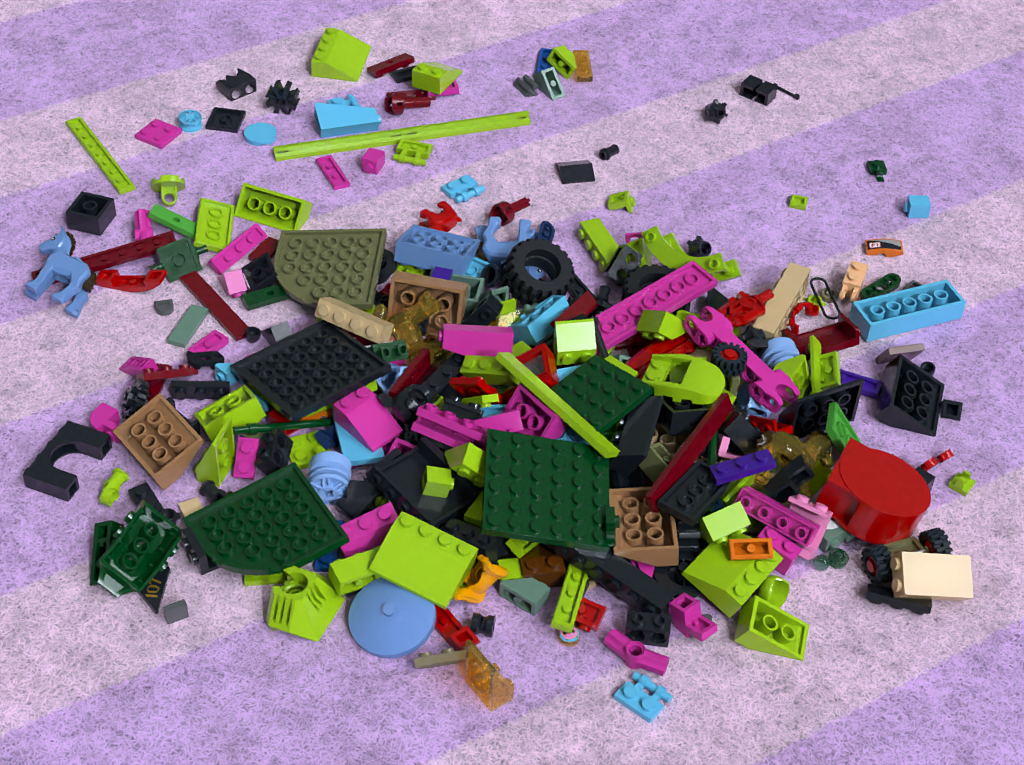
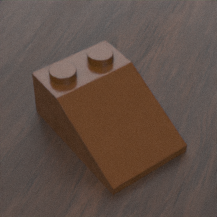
[515,543,566,588]

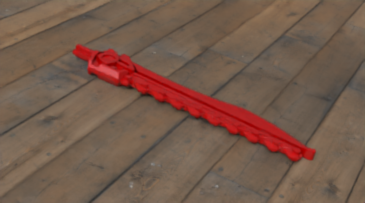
[625,289,774,380]

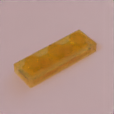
[573,50,593,82]

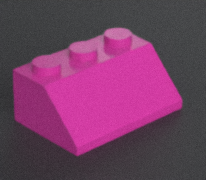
[503,383,568,439]
[341,502,398,558]

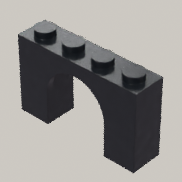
[23,421,112,502]

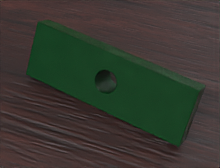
[241,284,291,311]

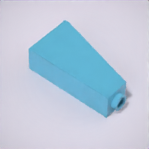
[314,103,381,138]

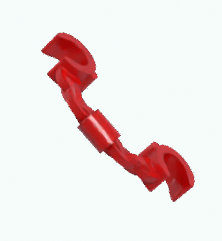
[786,302,819,335]
[920,449,954,471]

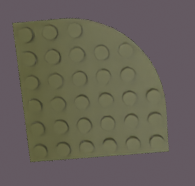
[274,228,387,309]

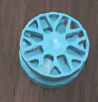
[178,110,202,133]

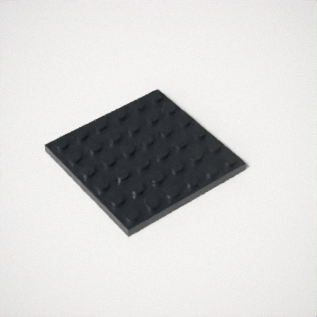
[230,320,392,423]

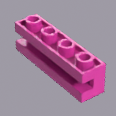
[411,403,491,451]
[734,485,821,547]

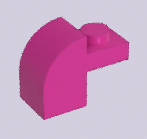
[90,402,122,444]
[669,592,718,642]

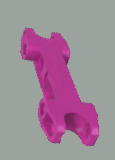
[683,306,800,413]

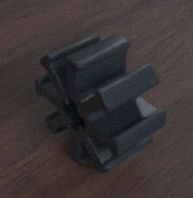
[265,80,300,115]
[675,518,700,553]

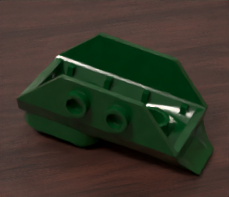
[97,499,182,597]

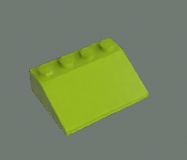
[311,28,371,82]
[368,511,478,610]
[682,532,784,618]

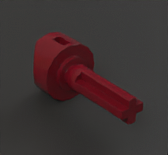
[384,93,431,115]
[489,197,531,226]

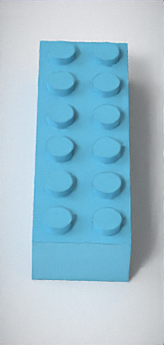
[849,280,966,342]

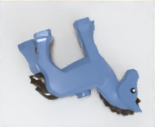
[475,217,546,281]
[24,227,97,319]

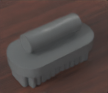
[513,74,538,98]

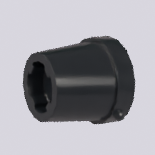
[480,264,506,289]

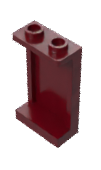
[781,313,861,361]

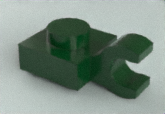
[866,160,887,182]

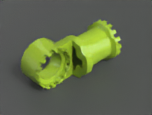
[99,468,129,507]

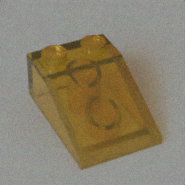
[465,640,514,712]

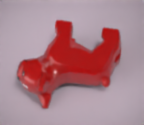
[419,201,462,232]

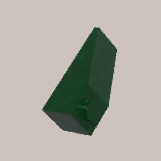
[90,520,124,586]

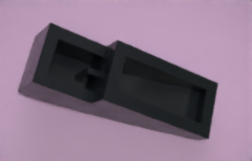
[761,455,815,504]

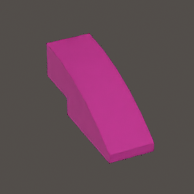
[472,409,524,432]

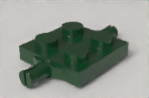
[150,236,208,283]

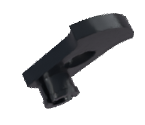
[186,351,224,370]

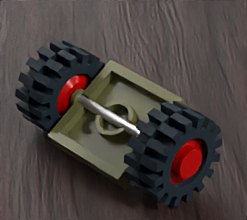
[710,342,748,405]
[861,528,953,585]

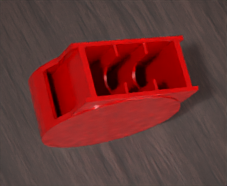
[815,438,931,544]

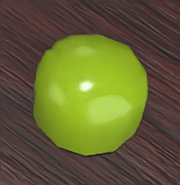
[759,575,790,608]

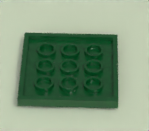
[551,354,654,434]

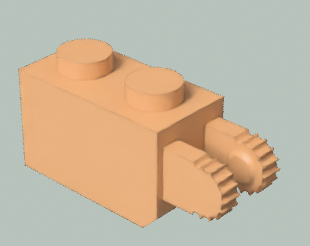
[839,260,869,303]

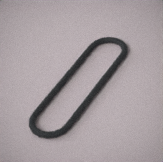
[810,277,841,320]

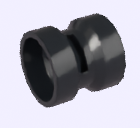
[470,612,496,638]

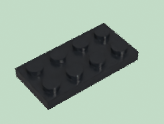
[656,460,734,527]

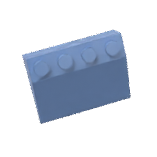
[394,224,480,275]

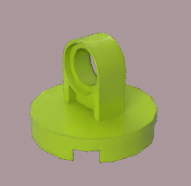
[150,175,186,207]

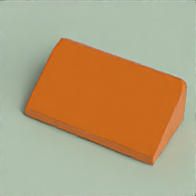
[728,538,774,561]

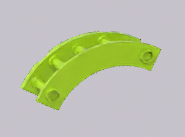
[641,226,742,282]

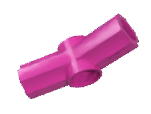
[134,209,153,258]
[604,628,670,676]

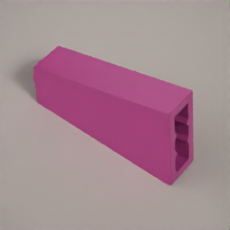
[438,324,514,357]

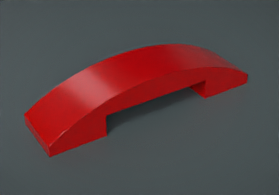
[96,270,168,293]
[434,605,480,651]

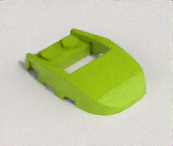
[642,354,725,405]

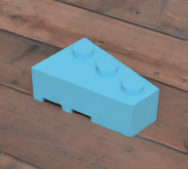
[504,295,569,345]

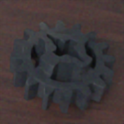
[121,378,150,419]

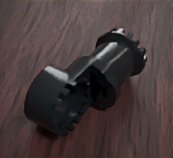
[199,480,233,504]

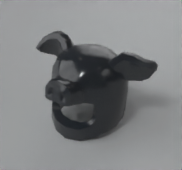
[376,384,433,432]

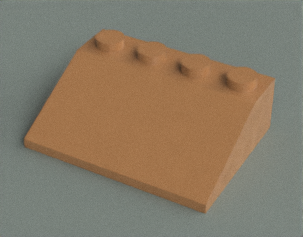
[387,271,469,338]
[113,393,204,491]
[609,487,679,567]

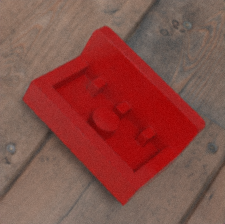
[748,415,793,440]
[554,597,607,633]

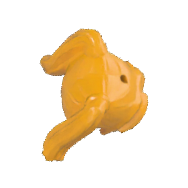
[453,554,508,604]

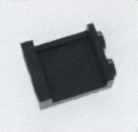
[430,395,484,450]

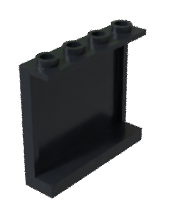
[368,436,481,527]

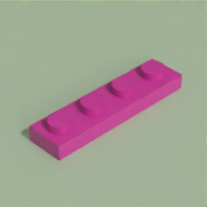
[208,223,268,276]

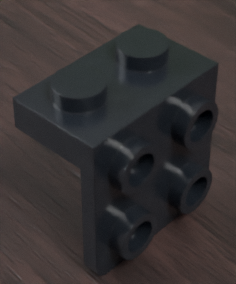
[181,527,221,575]

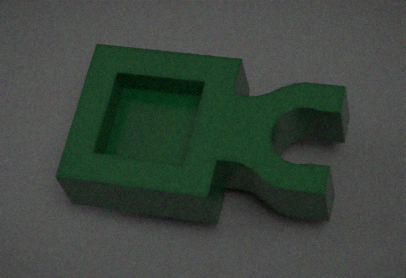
[606,507,620,547]

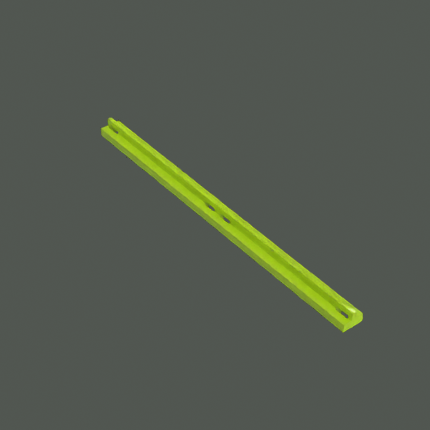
[272,110,531,161]

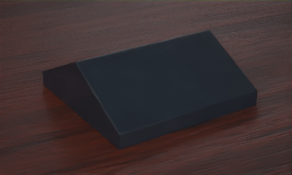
[556,160,595,184]
[241,252,278,293]

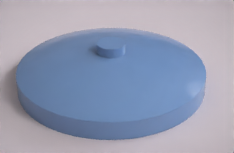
[348,578,436,659]

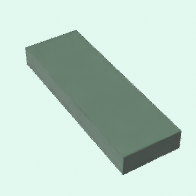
[167,304,209,348]

